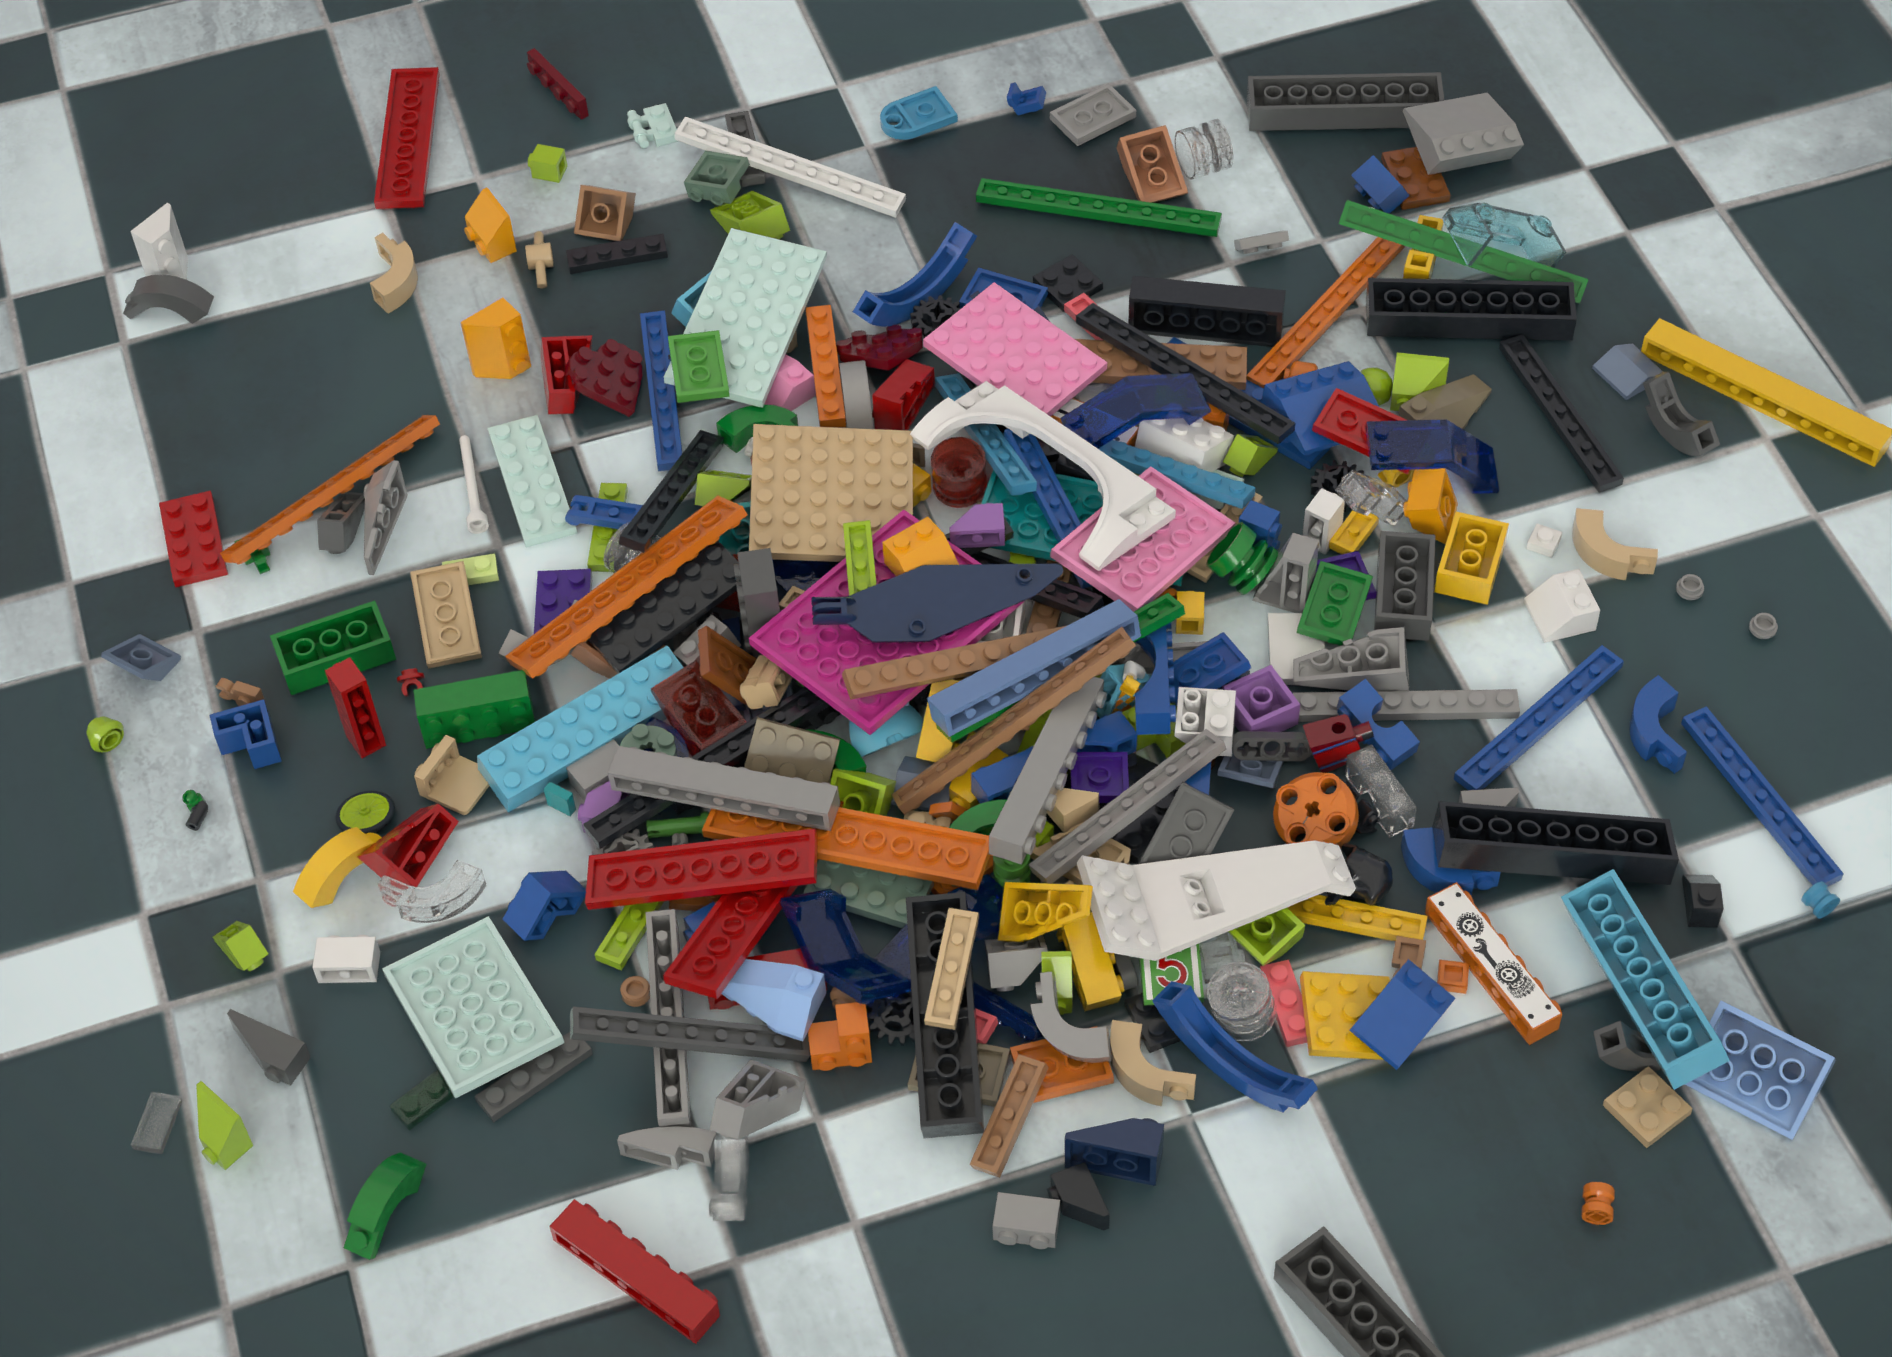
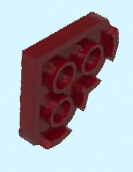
[836,325,923,370]
[566,339,642,417]

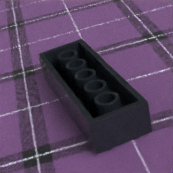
[1128,276,1286,347]

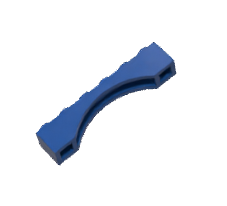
[1135,623,1176,735]
[971,711,1137,804]

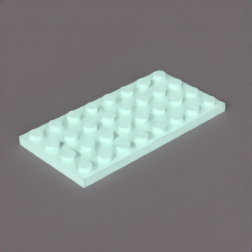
[664,228,827,408]

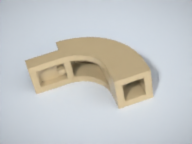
[370,233,418,314]
[1572,508,1658,580]
[1110,1020,1196,1106]

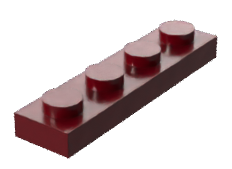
[527,48,589,120]

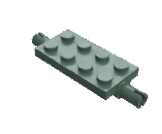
[804,859,934,930]

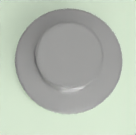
[1676,574,1704,600]
[1749,613,1778,639]

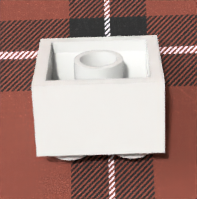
[1524,569,1600,643]

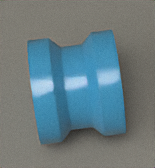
[1801,881,1840,919]

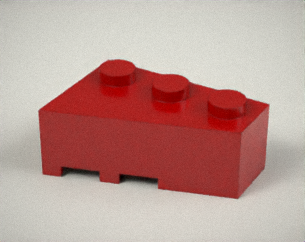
[541,335,592,415]
[872,359,935,431]
[357,803,459,892]

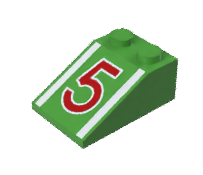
[1138,944,1204,1005]

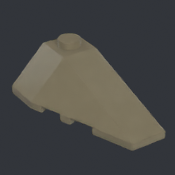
[1399,374,1492,456]

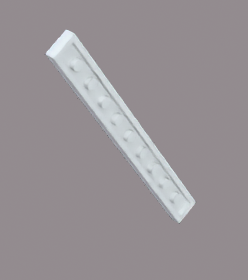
[675,117,906,218]

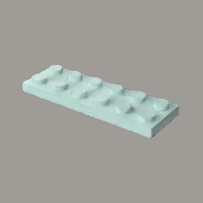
[487,415,577,547]

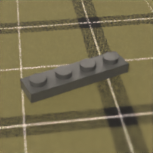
[725,111,766,187]
[475,1032,593,1123]

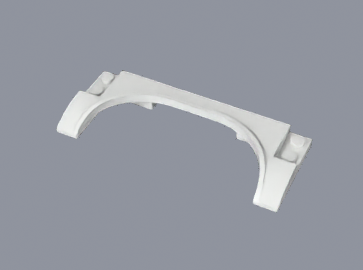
[910,381,1176,571]

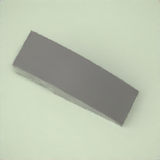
[617,1126,719,1170]

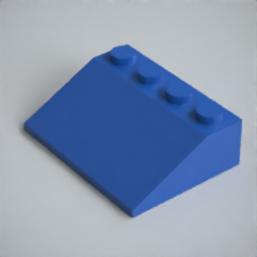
[1261,361,1379,455]

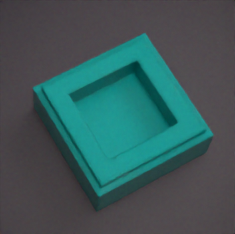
[544,782,576,817]

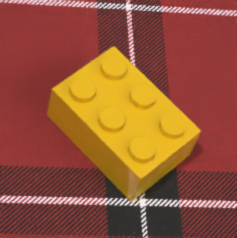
[1434,511,1509,605]

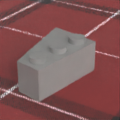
[1252,533,1319,613]
[709,1059,806,1140]

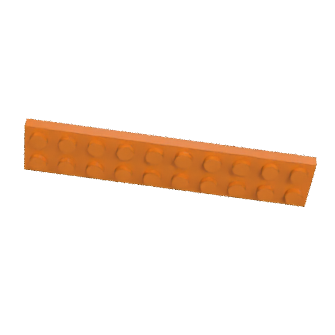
[505,495,748,679]
[702,807,990,890]

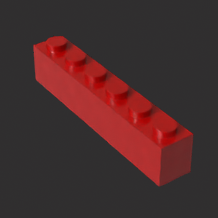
[549,1199,720,1344]

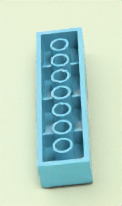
[477,646,698,813]
[1561,869,1730,1090]

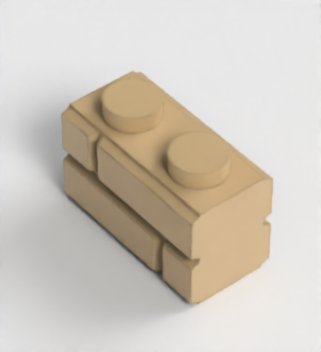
[740,655,793,709]

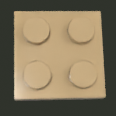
[1603,1066,1693,1148]

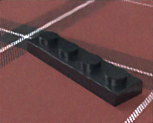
[566,233,668,274]

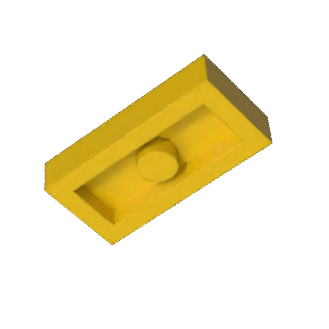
[1328,506,1379,554]

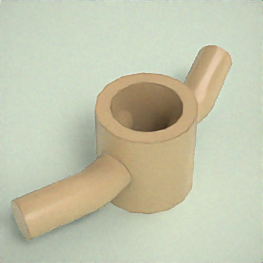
[525,231,554,288]

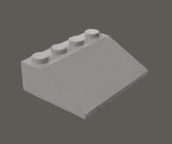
[1402,92,1524,175]

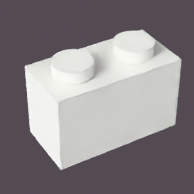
[1303,488,1345,554]
[313,935,380,983]

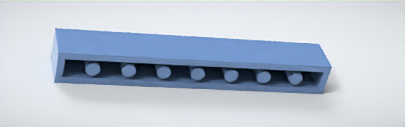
[927,599,1141,737]

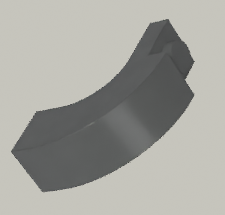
[123,275,214,324]
[1643,372,1720,456]
[1593,1021,1662,1072]

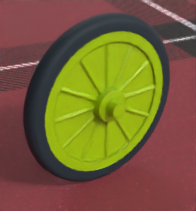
[335,791,395,834]

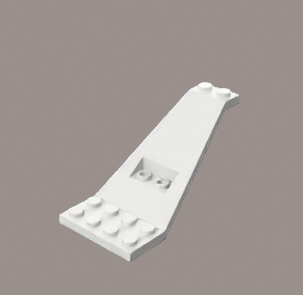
[1077,840,1356,961]

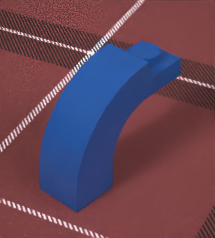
[1629,675,1687,774]
[1401,827,1501,895]

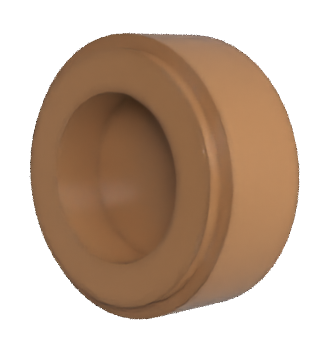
[620,976,650,1007]

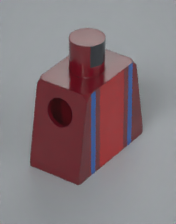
[1303,714,1374,773]

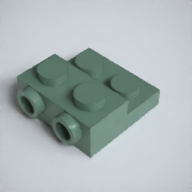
[684,151,750,205]

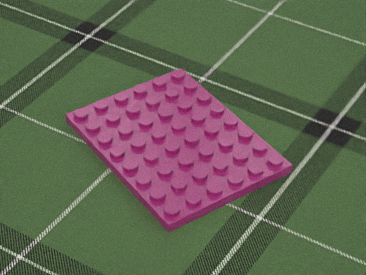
[749,510,1024,735]

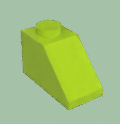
[1223,434,1278,477]
[212,921,268,971]
[1041,951,1072,1015]

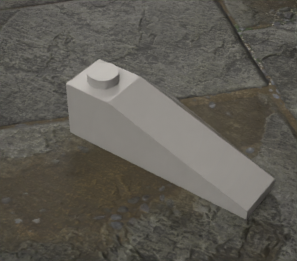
[364,460,408,575]
[1293,627,1409,691]

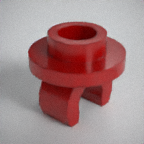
[397,668,425,697]

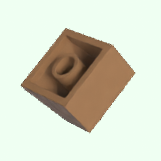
[574,185,636,241]

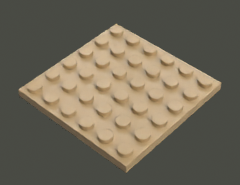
[749,424,913,562]

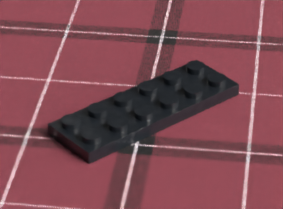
[588,541,741,674]

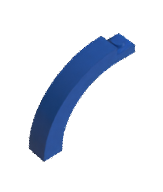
[852,222,977,327]
[1152,981,1318,1113]

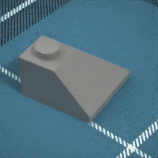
[984,935,1048,991]

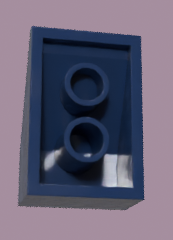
[1064,1118,1164,1186]

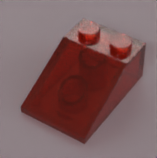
[651,660,746,756]

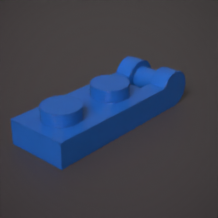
[565,495,643,530]

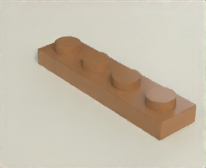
[970,1054,1049,1178]

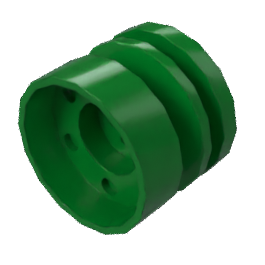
[1206,522,1278,595]

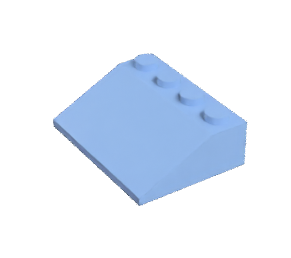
[1684,1001,1836,1140]

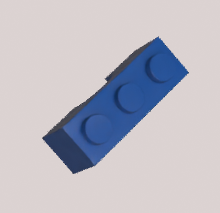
[1337,678,1420,771]

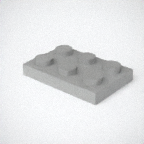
[1050,83,1136,146]

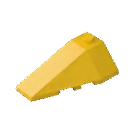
[998,882,1093,942]

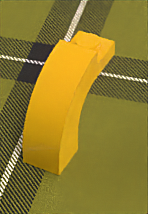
[293,827,382,908]

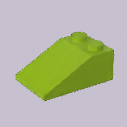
[710,191,790,239]

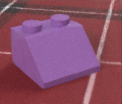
[1222,665,1300,743]

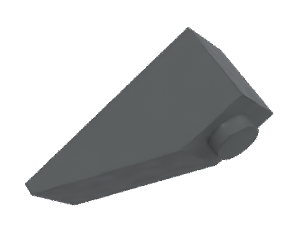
[317,492,365,554]
[227,1009,311,1086]

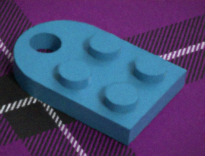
[880,86,958,140]

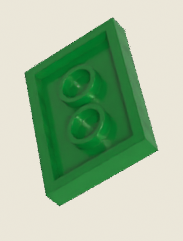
[1296,561,1373,646]

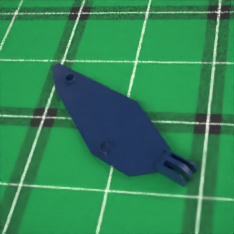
[811,564,1063,643]

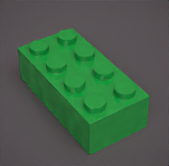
[270,600,396,695]
[413,670,535,749]

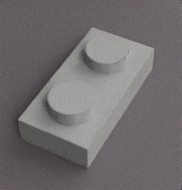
[1234,231,1289,254]

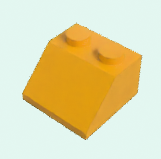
[464,187,517,263]
[1404,468,1458,544]
[882,516,959,576]

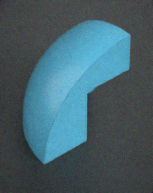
[849,705,924,757]

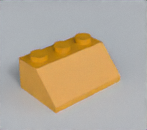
[461,298,531,379]

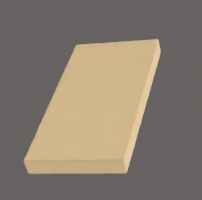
[410,561,482,669]

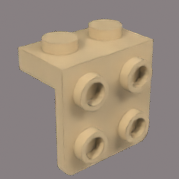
[414,735,489,815]

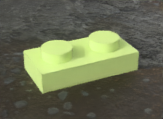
[442,553,499,585]

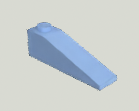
[721,959,826,1041]

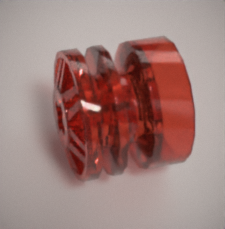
[931,437,987,508]

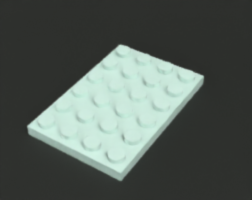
[382,916,564,1098]

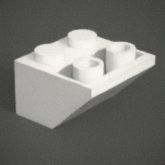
[1175,687,1236,757]

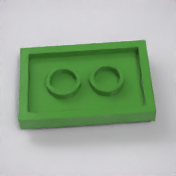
[668,330,730,403]

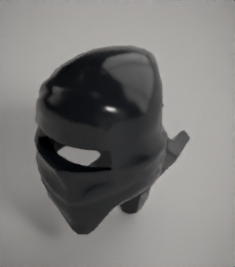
[1325,843,1393,906]

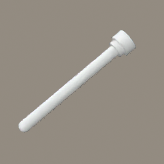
[459,435,489,534]

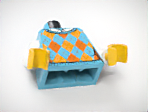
[1096,660,1152,718]

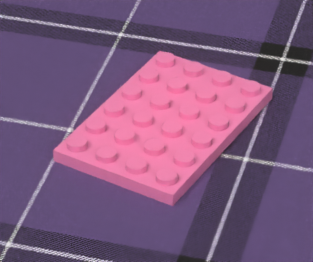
[923,282,1107,417]
[1050,466,1236,612]

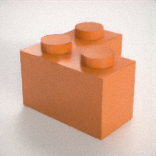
[808,1001,872,1071]

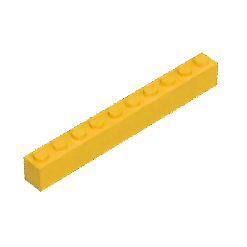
[1641,318,1892,467]

